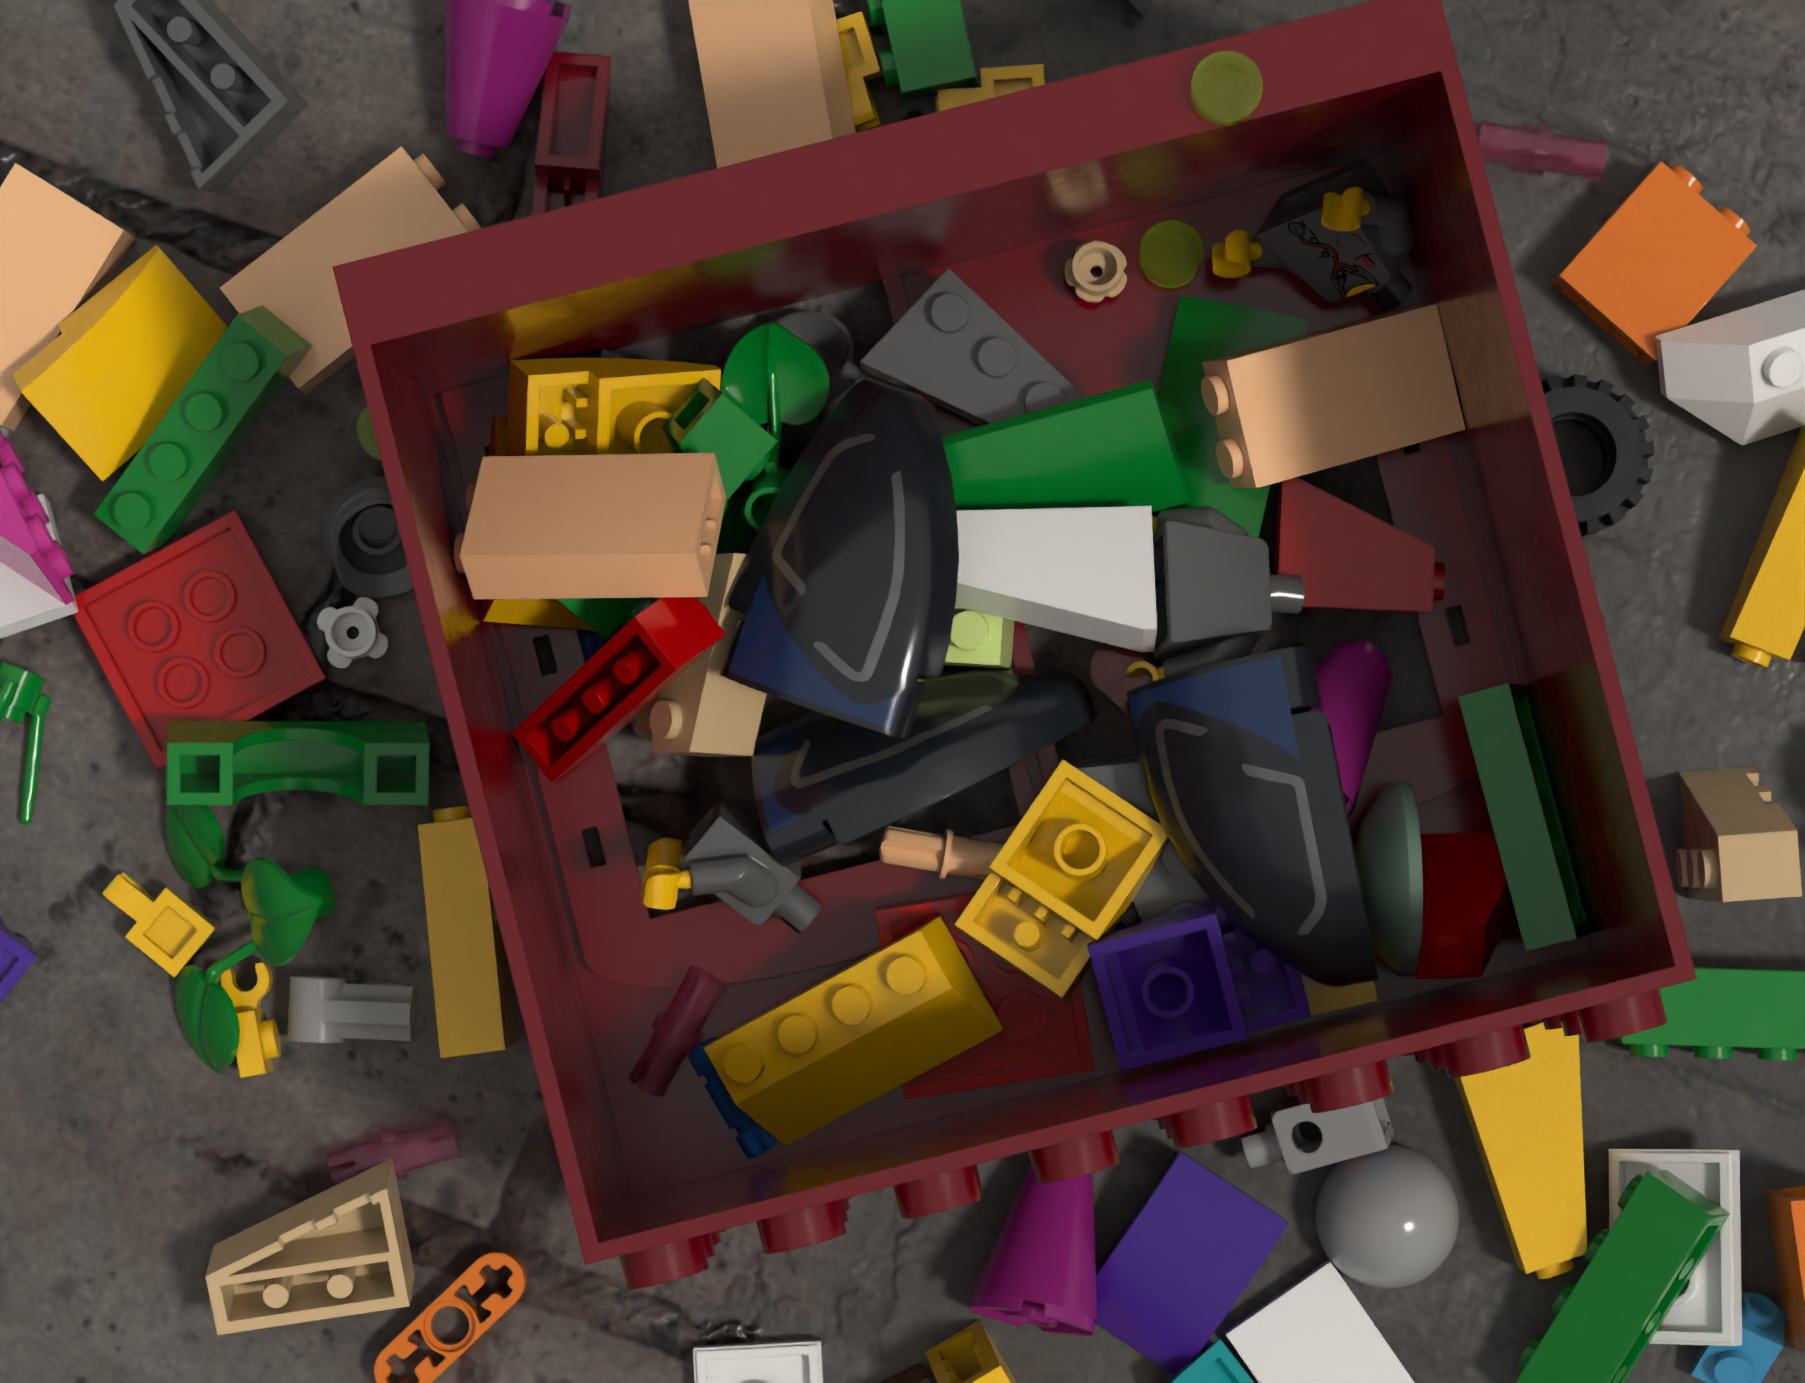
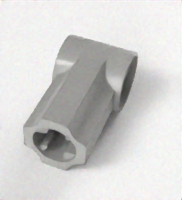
[287,976,416,1043]

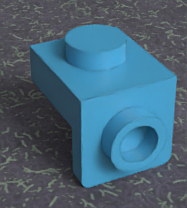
[1691,1290,1786,1383]

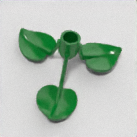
[716,321,830,554]
[165,805,335,1074]

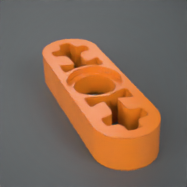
[374,1250,527,1383]

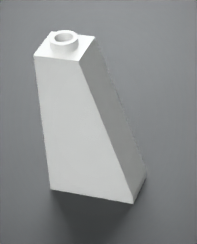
[955,506,1157,652]

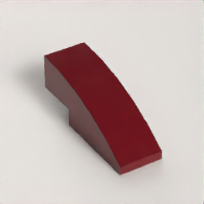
[531,52,612,216]

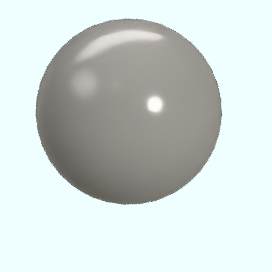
[1315,1144,1459,1289]

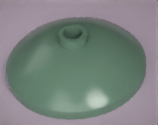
[1355,780,1423,976]

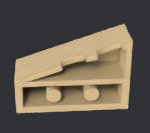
[649,553,767,757]
[1675,767,1802,902]
[205,1158,415,1335]

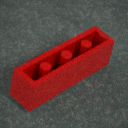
[512,597,726,783]

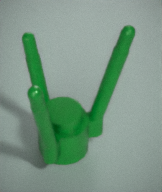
[0,661,52,825]

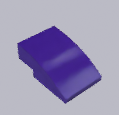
[1087,900,1311,1071]
[1096,1148,1289,1375]

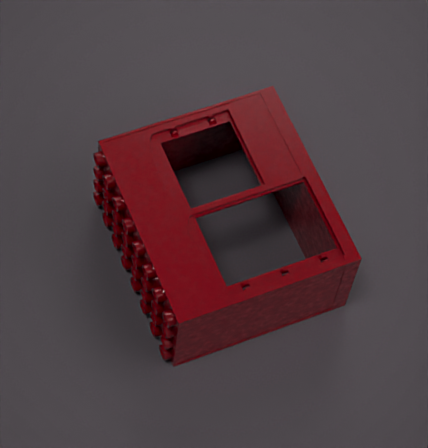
[332,0,1697,1290]

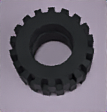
[1541,374,1655,537]

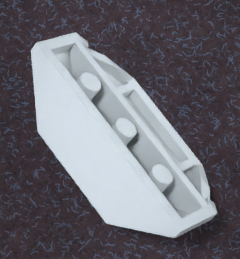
[1655,289,1805,446]

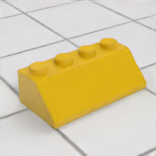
[704,916,1003,1146]

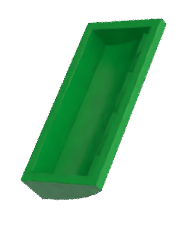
[1152,295,1308,538]
[941,379,1189,512]
[1458,683,1592,951]

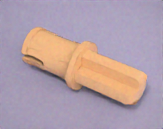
[879,826,1004,881]

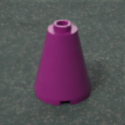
[445,0,572,158]
[1316,639,1393,818]
[970,1163,1097,1336]

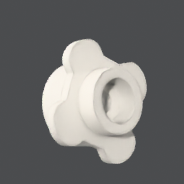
[317,597,389,668]

